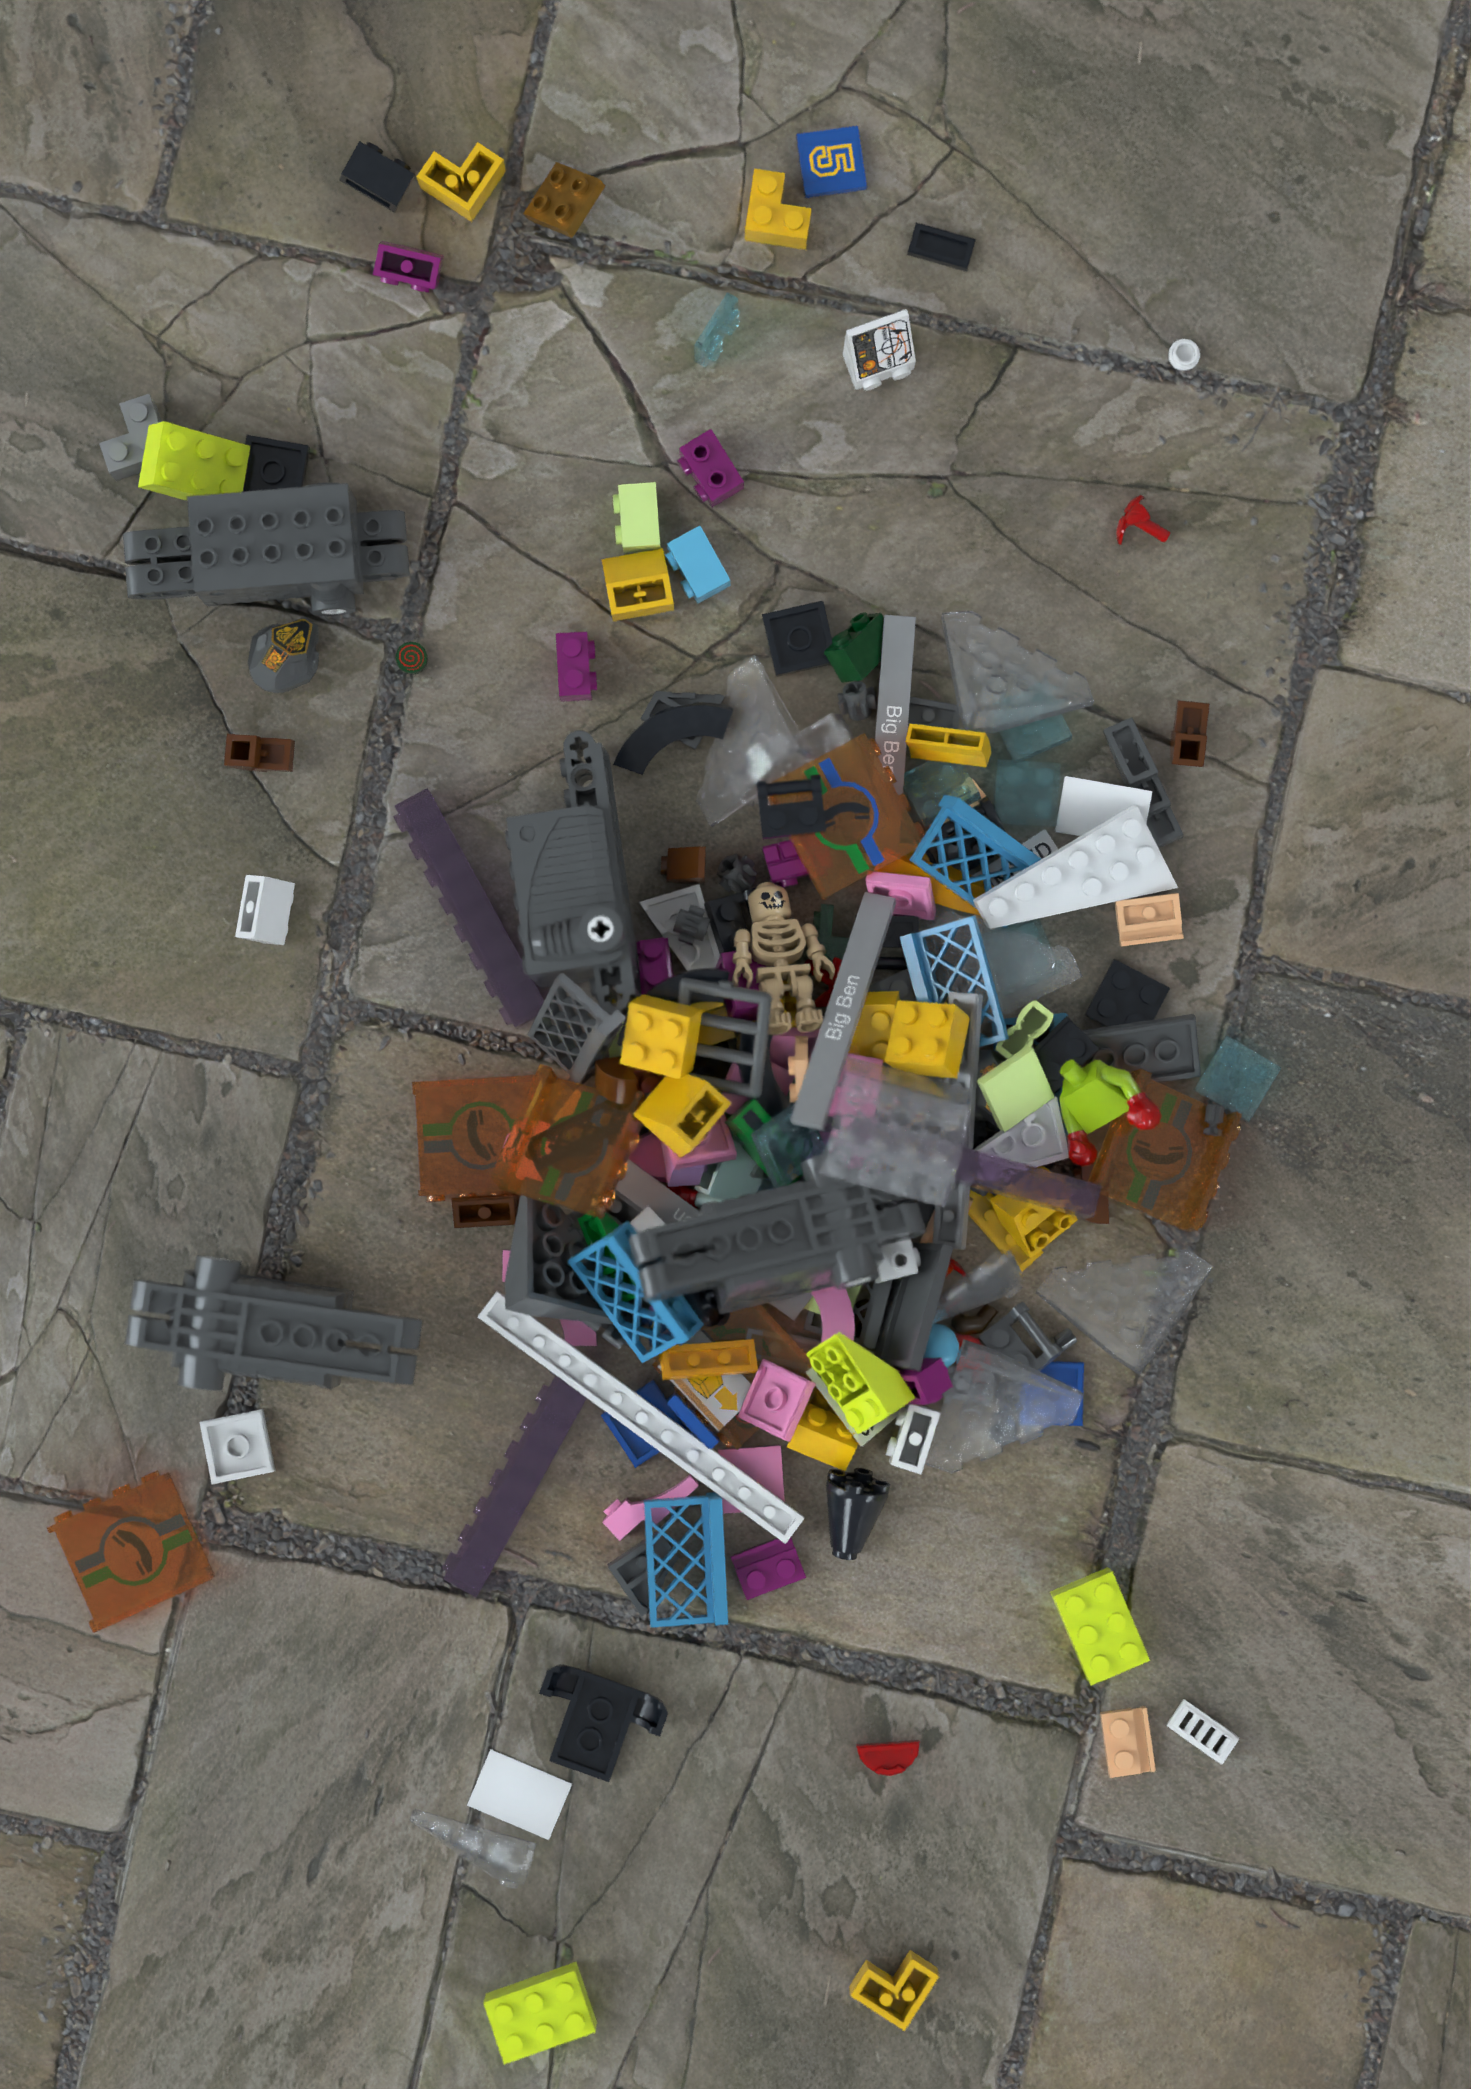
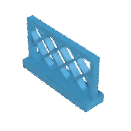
[909,795,1041,928]
[900,916,1009,1047]
[567,1221,704,1363]
[644,1492,728,1628]

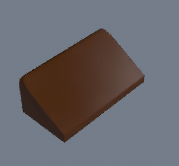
[452,1194,518,1228]

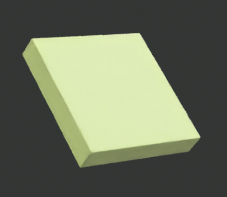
[977,1045,1055,1133]

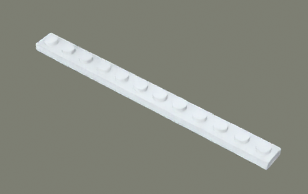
[478,1290,805,1544]

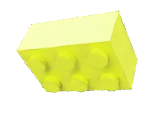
[138,421,250,501]
[1050,1567,1150,1686]
[483,1962,597,2064]

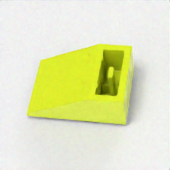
[806,1332,915,1434]

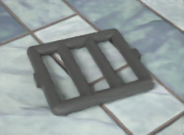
[678,978,772,1098]

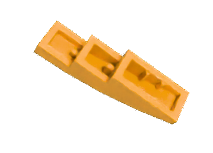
[873,847,995,916]

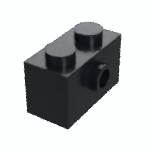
[339,141,414,213]

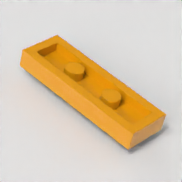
[660,1339,758,1380]

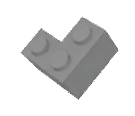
[99,394,162,481]

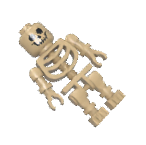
[732,882,835,1035]

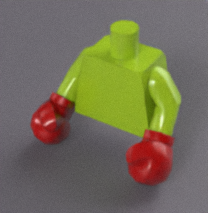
[1059,1060,1162,1166]

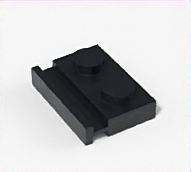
[1034,1016,1100,1094]

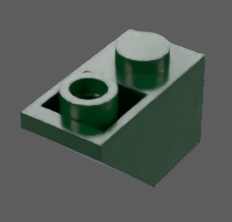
[824,612,884,682]

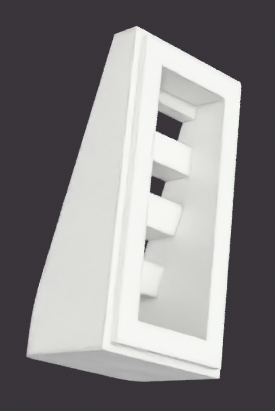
[1166,1699,1239,1765]

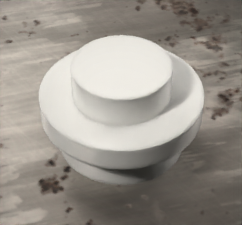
[1168,339,1200,371]

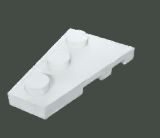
[639,884,720,972]
[972,1096,1069,1183]

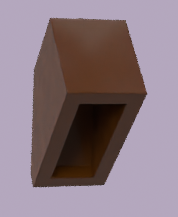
[661,846,706,884]

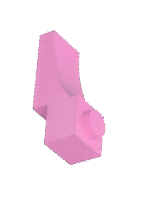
[603,1474,699,1541]

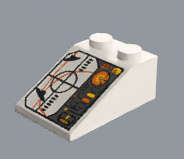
[843,309,916,391]

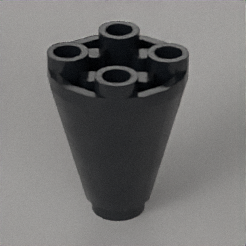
[826,1468,890,1560]

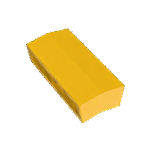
[905,723,992,767]

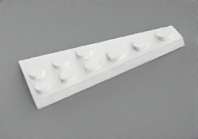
[973,805,1178,929]

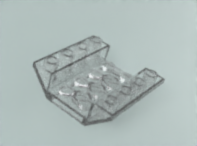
[819,1056,971,1207]

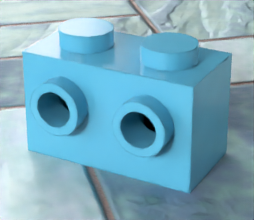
[665,526,731,604]

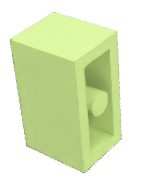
[613,482,661,553]

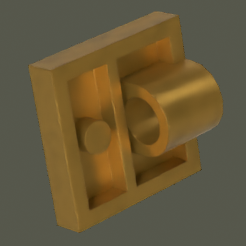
[523,162,605,238]

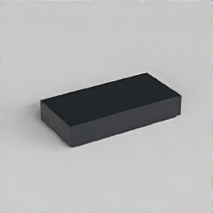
[907,222,976,272]

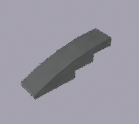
[1103,717,1184,848]

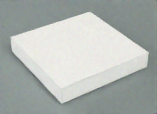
[199,1409,275,1484]

